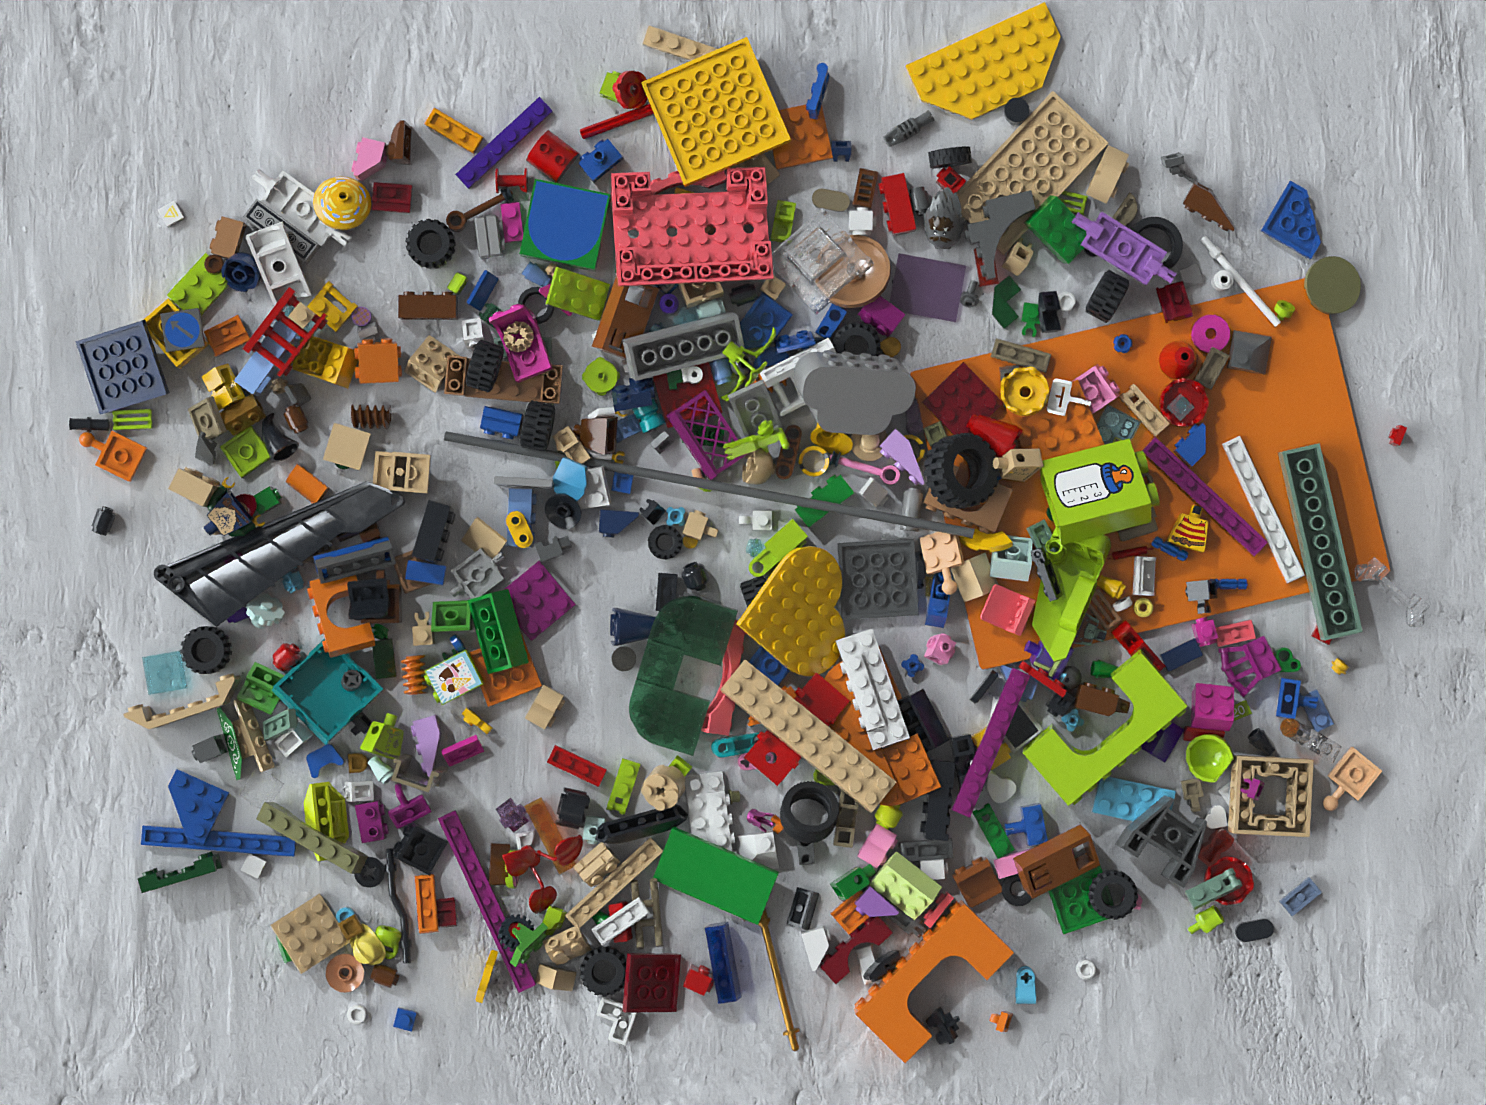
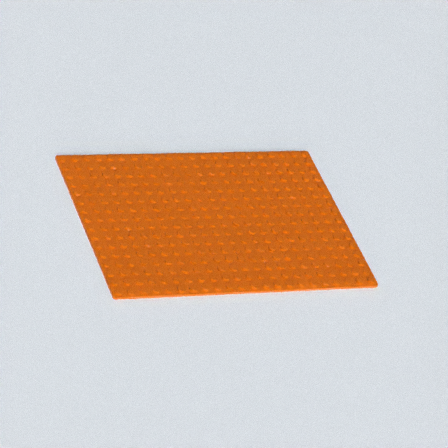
[910,278,1390,670]

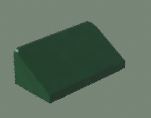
[372,639,397,679]

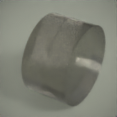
[611,646,637,671]

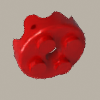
[1159,378,1209,427]
[1204,856,1254,905]

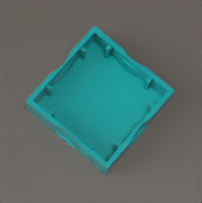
[272,638,383,745]

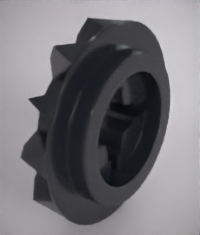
[354,857,385,888]

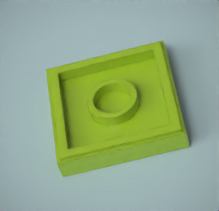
[220,425,270,478]

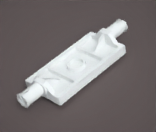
[252,169,352,247]

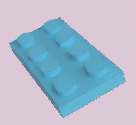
[1092,776,1176,821]

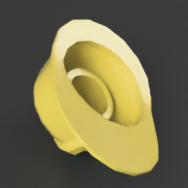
[350,923,386,965]

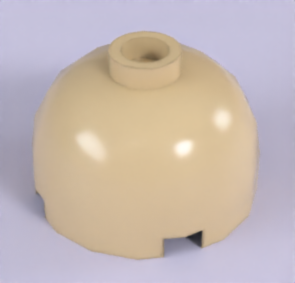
[742,448,776,485]

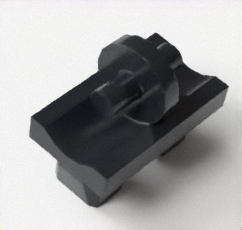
[926,1006,960,1045]

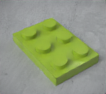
[167,253,228,316]
[545,267,610,321]

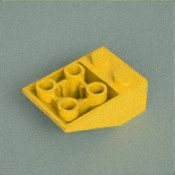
[292,336,358,389]

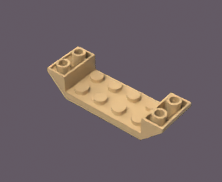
[123,673,241,729]

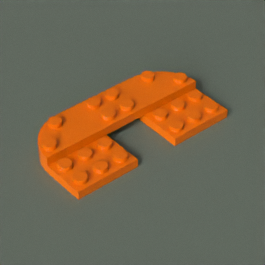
[824,646,942,806]

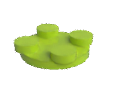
[582,357,620,396]

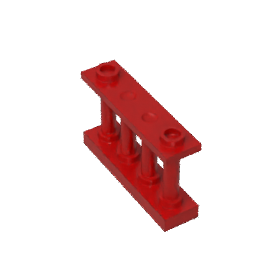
[242,287,328,377]

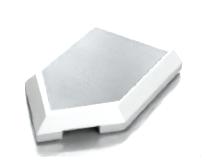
[990,696,1043,753]

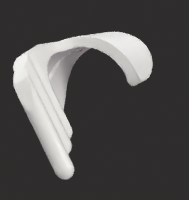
[1047,379,1092,416]

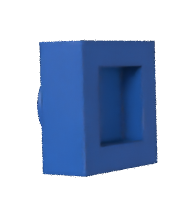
[611,472,634,494]
[393,1007,417,1032]

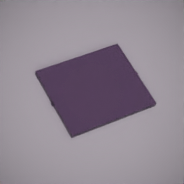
[889,253,966,322]

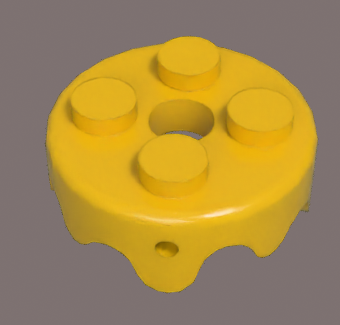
[1001,367,1050,416]

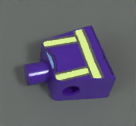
[1024,640,1074,680]

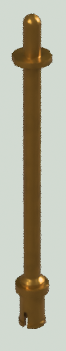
[758,908,800,1051]

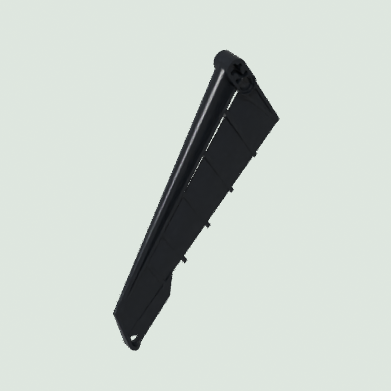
[154,481,406,627]

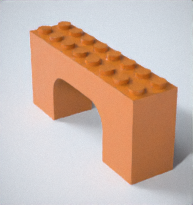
[854,900,1014,1063]

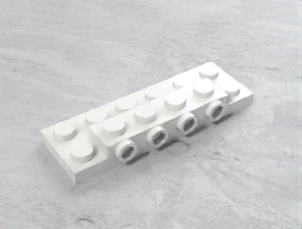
[836,629,910,751]
[685,771,737,853]

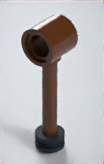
[446,187,514,232]

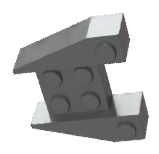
[1115,795,1207,888]

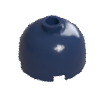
[222,252,261,292]

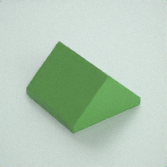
[431,600,472,632]

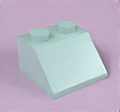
[990,535,1032,581]

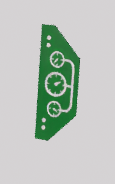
[216,707,242,780]

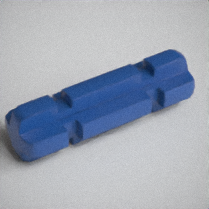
[1151,537,1188,561]
[1216,579,1247,589]

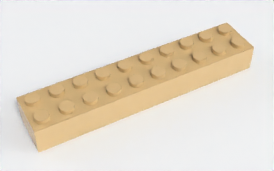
[720,660,896,813]

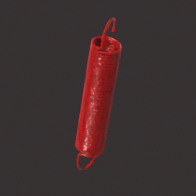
[1106,546,1154,560]

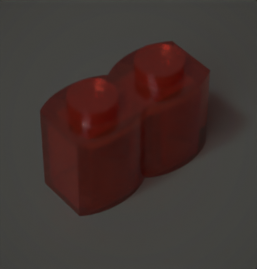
[1198,828,1234,867]

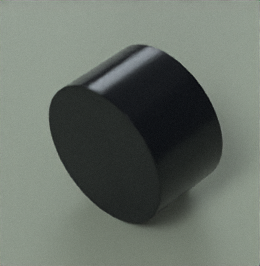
[1004,98,1029,125]

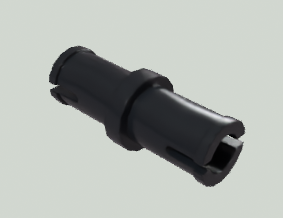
[69,417,110,432]

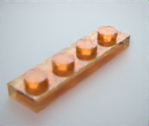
[524,797,576,874]

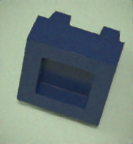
[832,141,851,162]

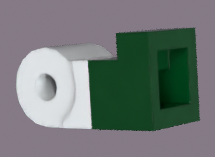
[666,366,703,391]

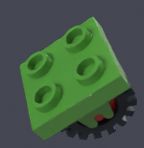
[498,914,548,967]

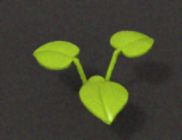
[720,327,776,401]

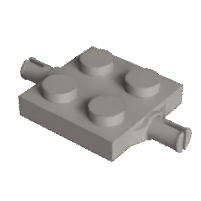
[450,548,506,599]

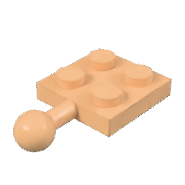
[919,532,964,595]
[1323,746,1382,811]

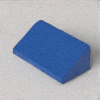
[467,270,499,311]

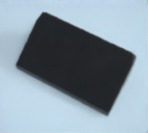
[787,887,819,930]

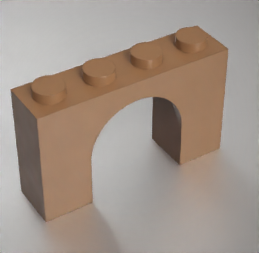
[923,465,1012,534]

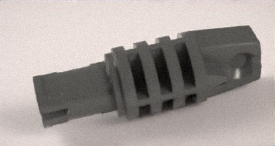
[883,110,934,147]

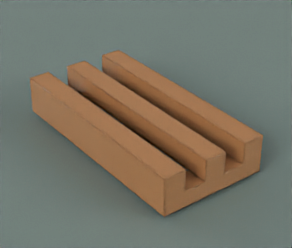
[1088,589,1122,631]

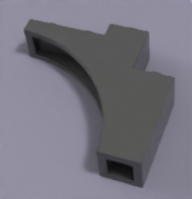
[964,190,1035,281]

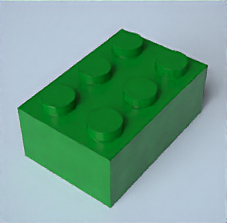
[1024,195,1087,264]

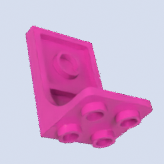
[489,304,553,383]

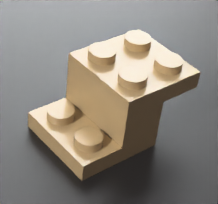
[373,451,431,494]

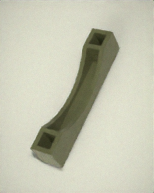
[256,802,368,874]

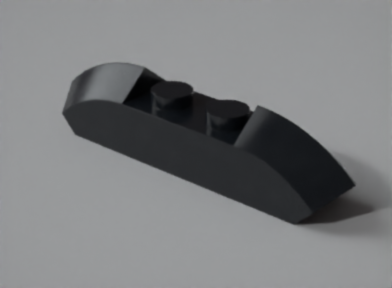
[595,804,688,844]

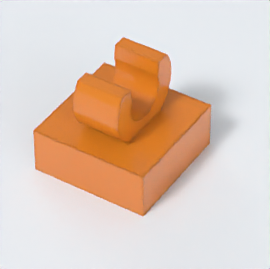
[989,1011,1013,1032]

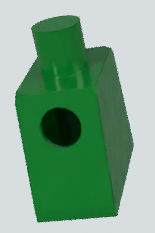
[830,864,876,900]

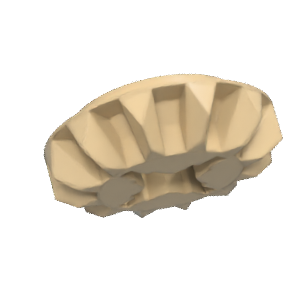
[503,321,534,352]

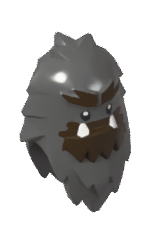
[923,187,965,249]

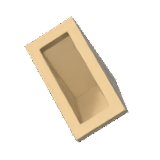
[535,963,577,991]

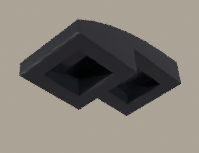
[1038,291,1061,333]

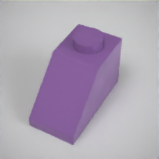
[854,885,899,917]

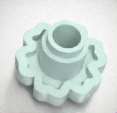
[246,593,285,628]

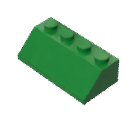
[467,589,529,674]

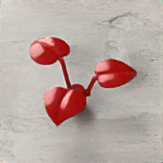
[502,835,583,914]

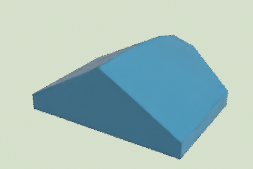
[553,457,587,501]

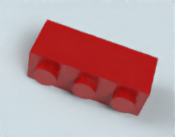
[878,173,916,236]

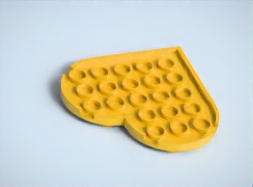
[736,546,845,676]

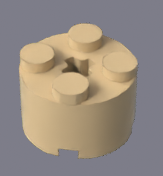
[641,765,686,811]

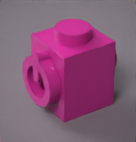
[1191,617,1218,647]

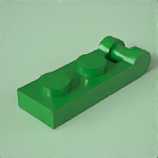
[972,803,1015,859]

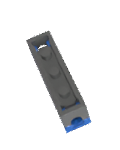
[313,537,396,584]

